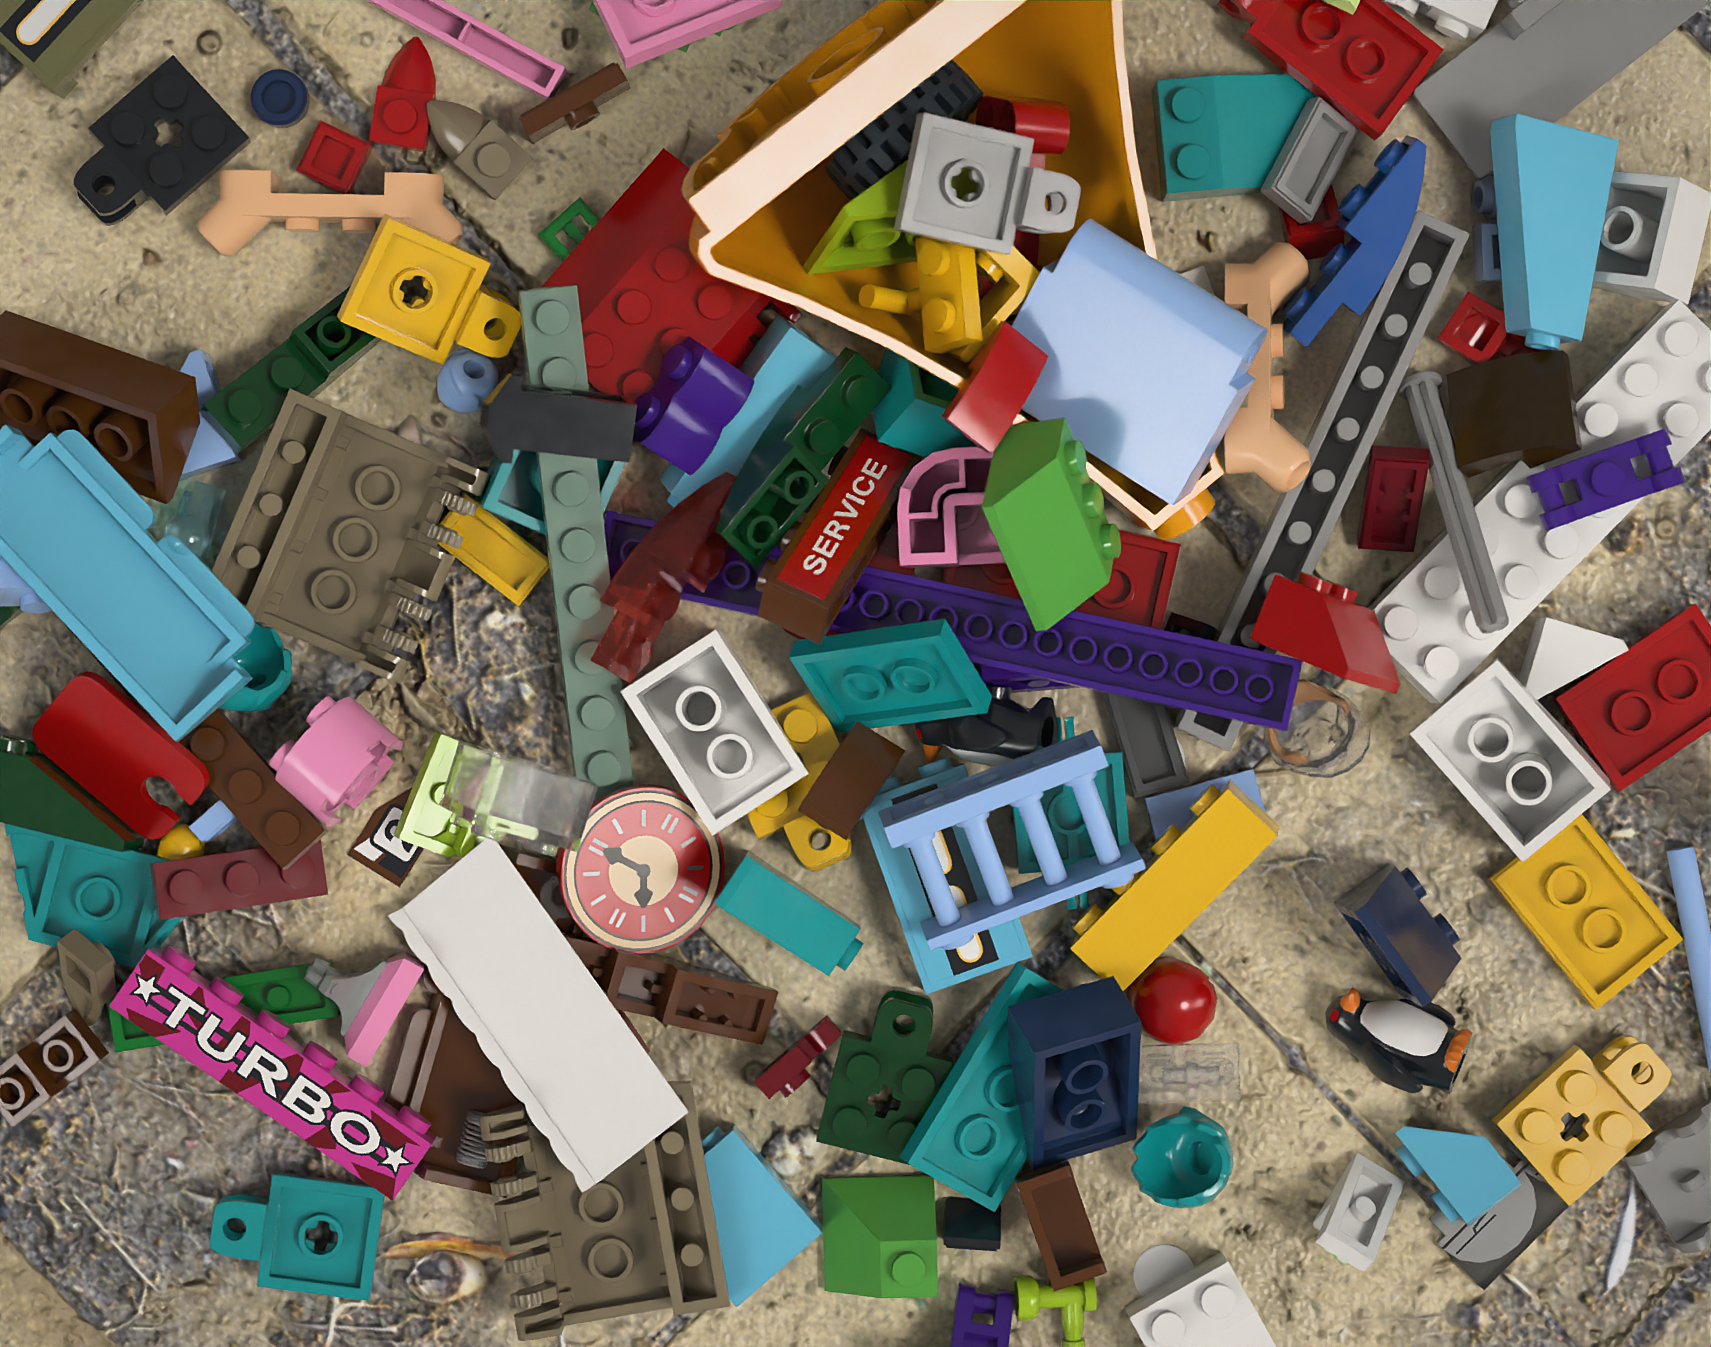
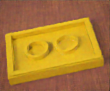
[1487,814,1684,1010]

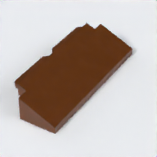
[385,844,584,1198]

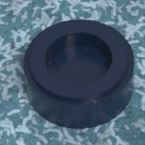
[251,69,310,128]

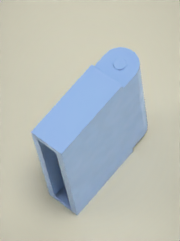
[1012,219,1267,506]

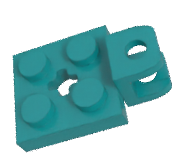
[209,1171,385,1301]

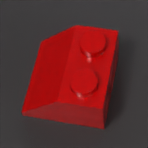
[1250,571,1400,694]

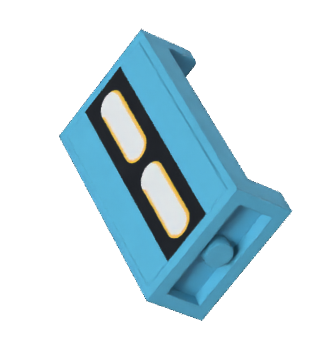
[863,757,1033,995]

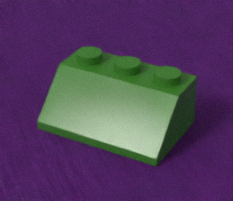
[982,417,1121,632]

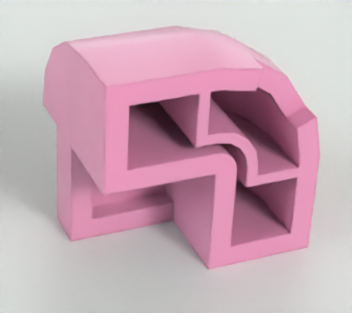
[897,447,1006,568]

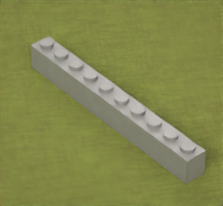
[1173,210,1470,752]

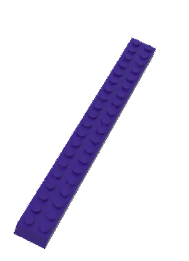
[604,511,1303,732]

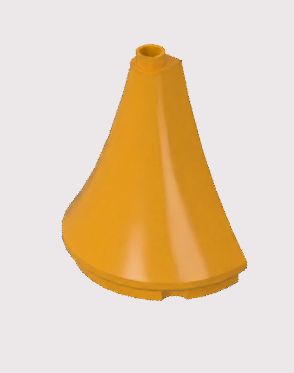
[681,0,1226,540]

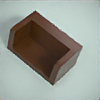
[1015,1160,1107,1291]

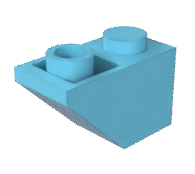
[1395,1126,1522,1227]

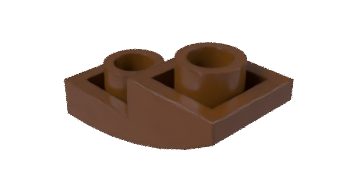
[797,721,905,840]
[0,1009,109,1128]

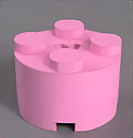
[269,696,403,827]

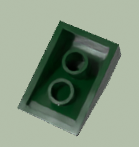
[0,734,145,852]

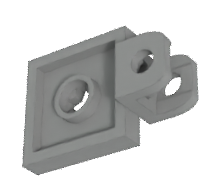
[894,113,1081,255]

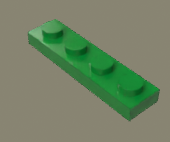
[107,959,341,1053]

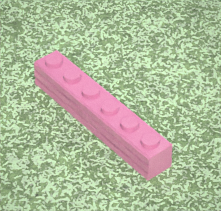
[366,0,568,100]

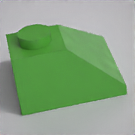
[822,1175,938,1298]

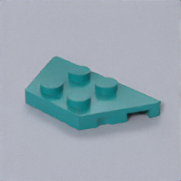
[5,824,186,968]

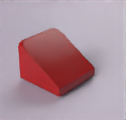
[1278,185,1344,260]

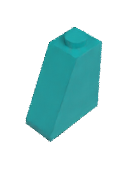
[714,851,863,976]

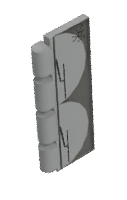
[1429,1113,1585,1290]

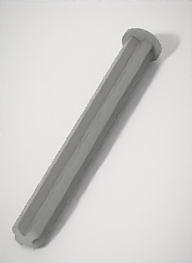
[1398,371,1509,634]

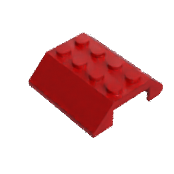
[519,148,802,401]

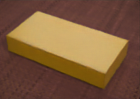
[438,493,550,607]

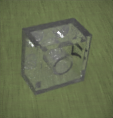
[439,740,598,856]

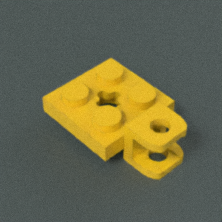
[337,214,521,365]
[747,692,852,872]
[1491,1034,1672,1206]

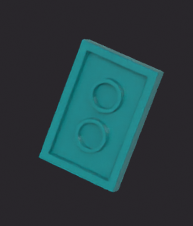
[789,619,992,733]

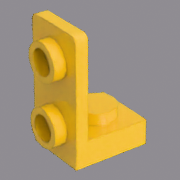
[945,246,1040,362]

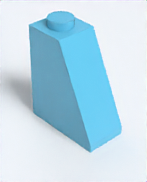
[702,1124,823,1307]

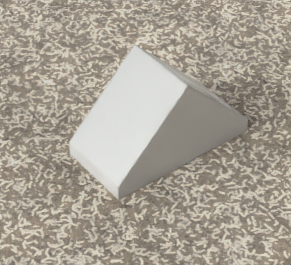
[1518,617,1629,700]

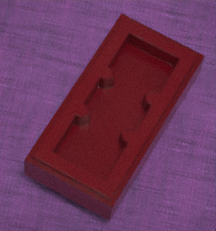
[1357,445,1430,552]

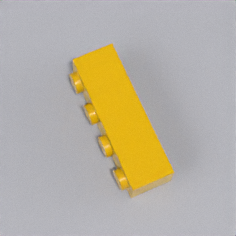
[1070,779,1279,991]

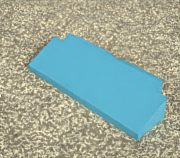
[0,424,255,741]

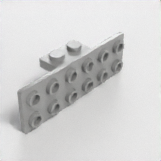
[1412,0,1711,179]

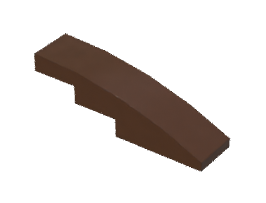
[561,932,778,1045]

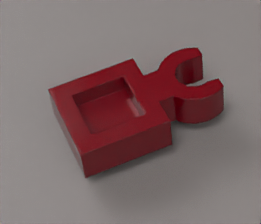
[754,1015,842,1099]

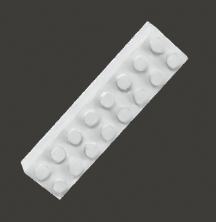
[1368,300,1711,704]

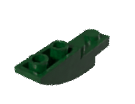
[200,287,408,454]
[716,347,891,568]

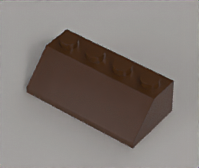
[0,310,200,504]

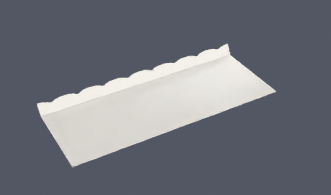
[388,834,688,1193]

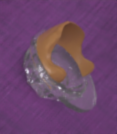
[1263,679,1371,778]

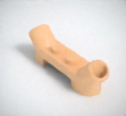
[198,170,463,256]
[1224,242,1311,493]

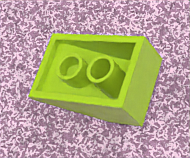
[803,160,977,274]

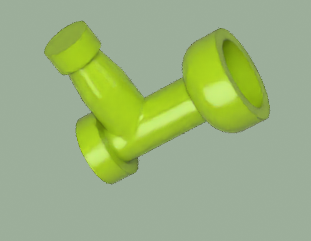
[1013,1275,1097,1347]

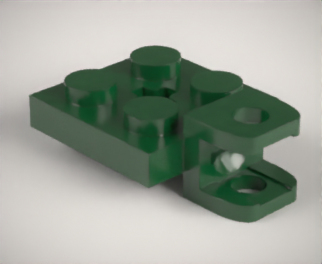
[816,988,953,1165]

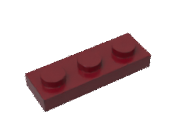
[149,839,328,920]

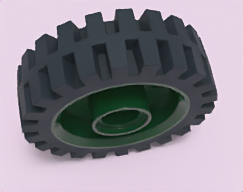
[825,59,984,201]

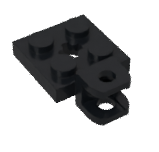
[74,55,250,226]

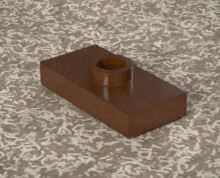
[519,62,630,144]

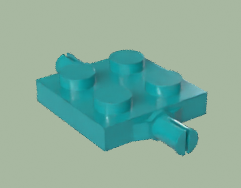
[1013,716,1130,909]

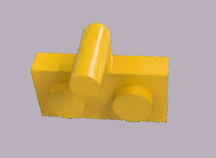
[859,236,982,354]

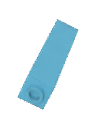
[1490,114,1619,351]
[659,315,837,523]

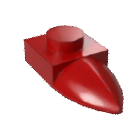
[369,37,436,153]

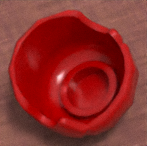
[1126,956,1218,1045]

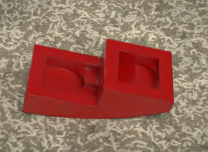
[1437,291,1559,365]
[941,321,1048,453]

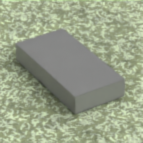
[1260,97,1359,224]

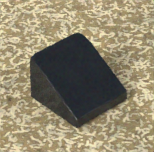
[942,1197,1001,1252]

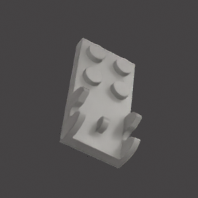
[1622,1097,1711,1253]

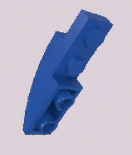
[1283,135,1426,347]

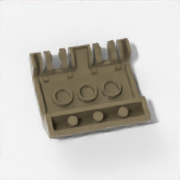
[212,389,491,684]
[478,1080,730,1341]

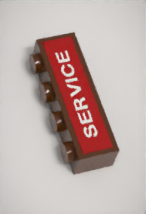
[756,428,922,645]

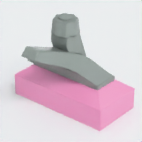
[304,951,424,1068]

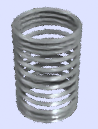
[454,1111,493,1168]

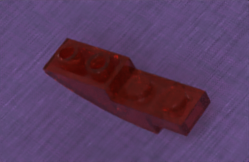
[590,472,737,684]

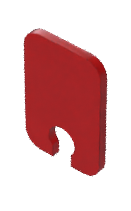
[32,671,209,840]

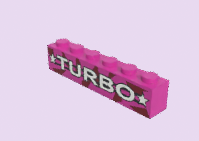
[109,944,436,1201]

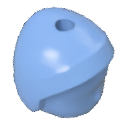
[437,348,498,413]

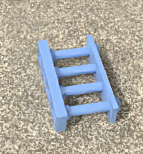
[878,730,1146,951]

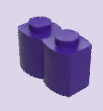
[633,336,755,476]

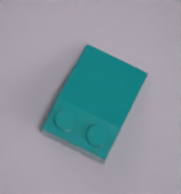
[1152,74,1317,202]

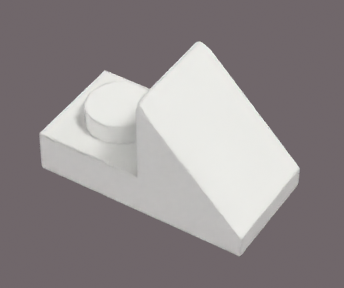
[1313,1153,1405,1272]

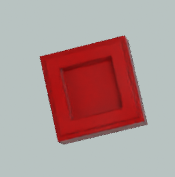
[296,120,373,194]

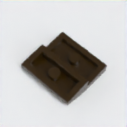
[1446,350,1582,478]

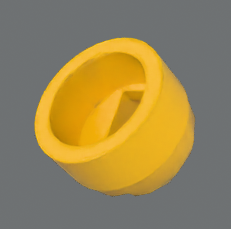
[156,824,205,860]

